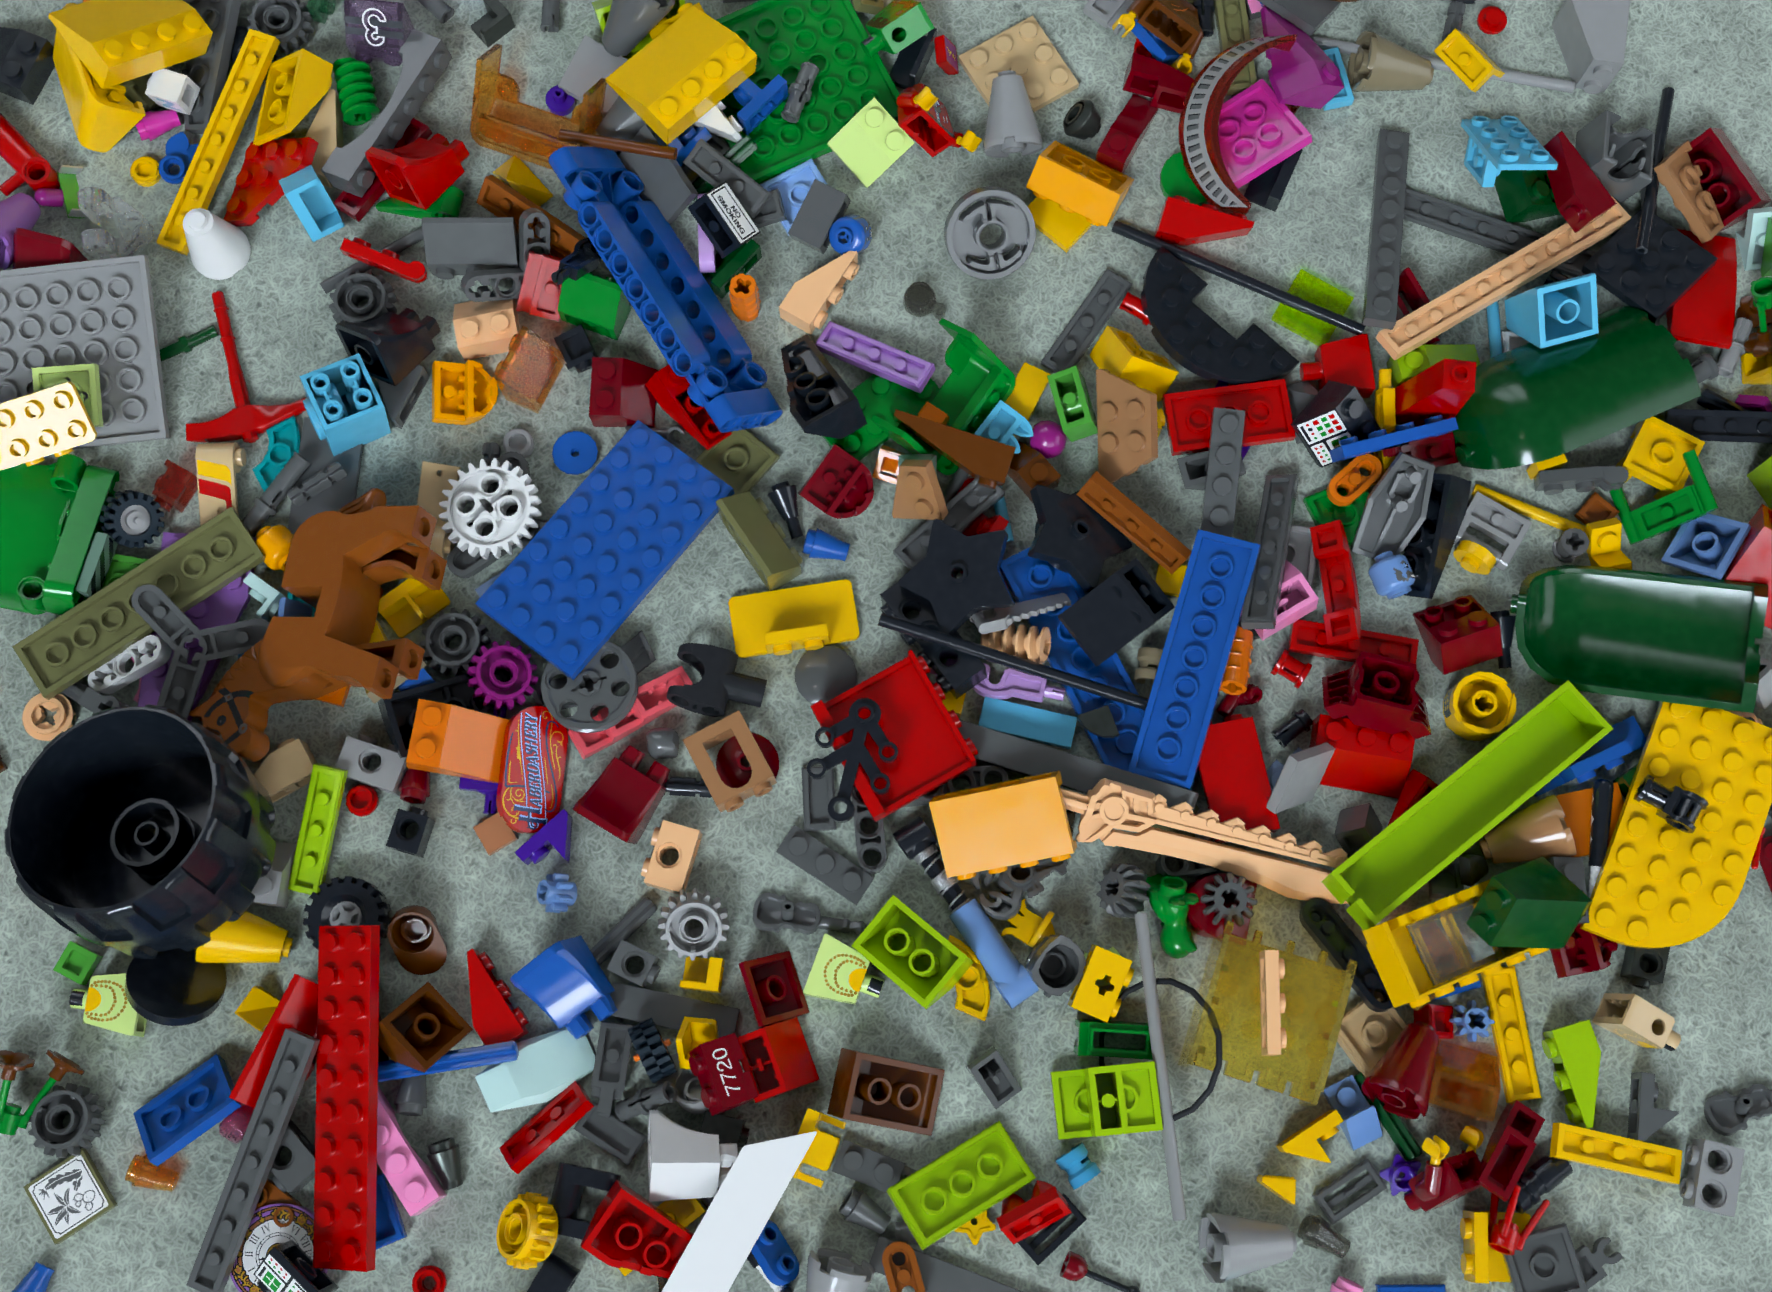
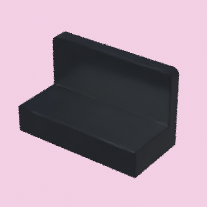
[889,28,937,89]
[1243,149,1303,212]

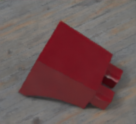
[13,228,89,269]
[572,745,671,844]

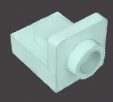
[243,572,286,622]

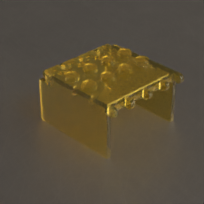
[1178,920,1357,1106]

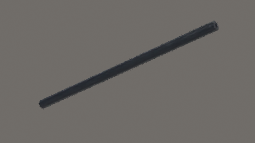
[1112,220,1366,335]
[878,613,1149,710]

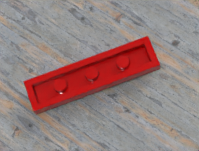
[1288,619,1419,664]

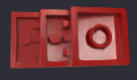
[1666,229,1737,349]

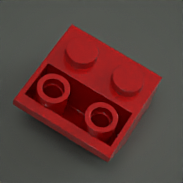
[737,1017,820,1103]

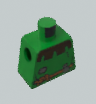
[860,0,935,58]

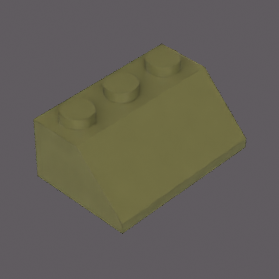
[716,491,803,591]

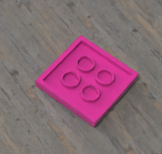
[1204,78,1313,190]

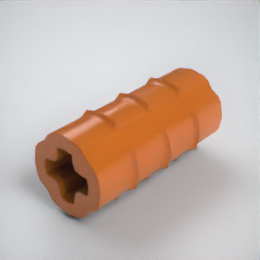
[729,274,761,322]
[1220,626,1253,695]

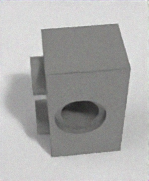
[335,734,408,796]

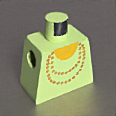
[803,933,885,1005]
[69,973,147,1037]

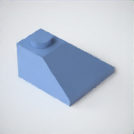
[1661,513,1751,580]

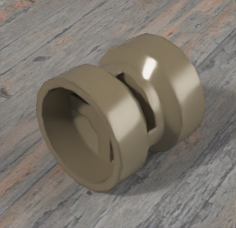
[1134,647,1163,686]

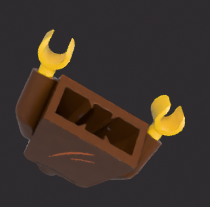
[1112,0,1203,75]

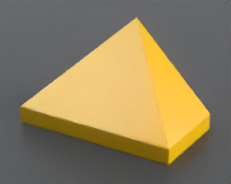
[493,154,553,206]

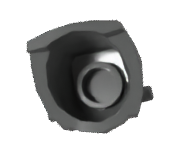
[1025,933,1086,998]

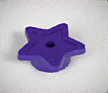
[1379,1153,1422,1196]

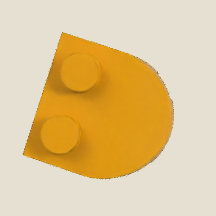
[432,360,498,425]

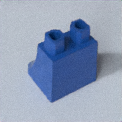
[510,935,618,1040]

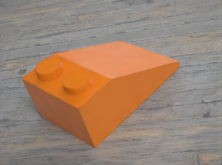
[406,699,509,784]

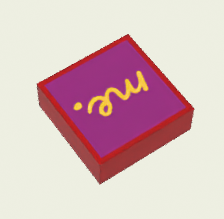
[934,35,959,75]

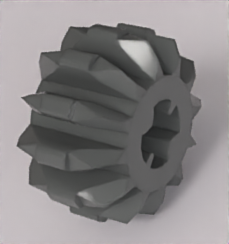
[1096,863,1151,918]
[1200,872,1257,929]

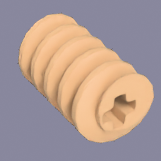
[980,624,1051,664]

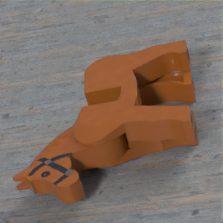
[189,488,447,762]

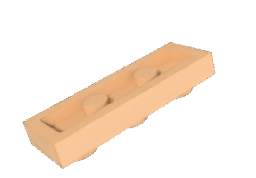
[1259,950,1287,1056]

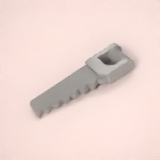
[969,593,1071,634]

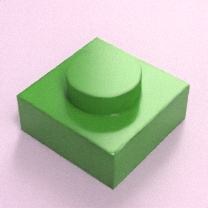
[53,941,103,986]

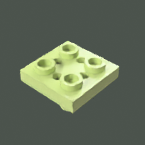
[32,363,103,427]

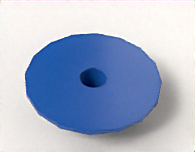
[552,431,598,475]

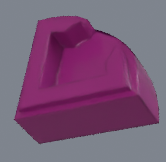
[1735,394,1772,412]

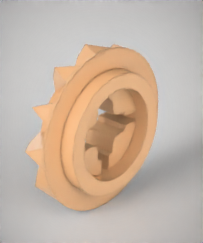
[22,693,76,742]

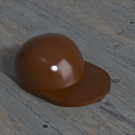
[387,905,447,975]

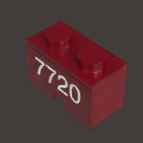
[689,1033,758,1116]

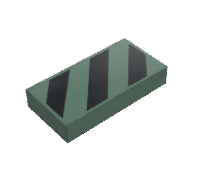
[75,531,118,598]

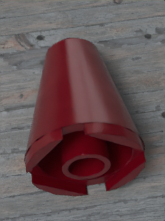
[1361,1021,1439,1119]

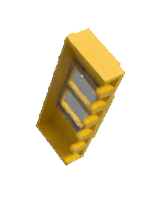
[1362,879,1549,1009]

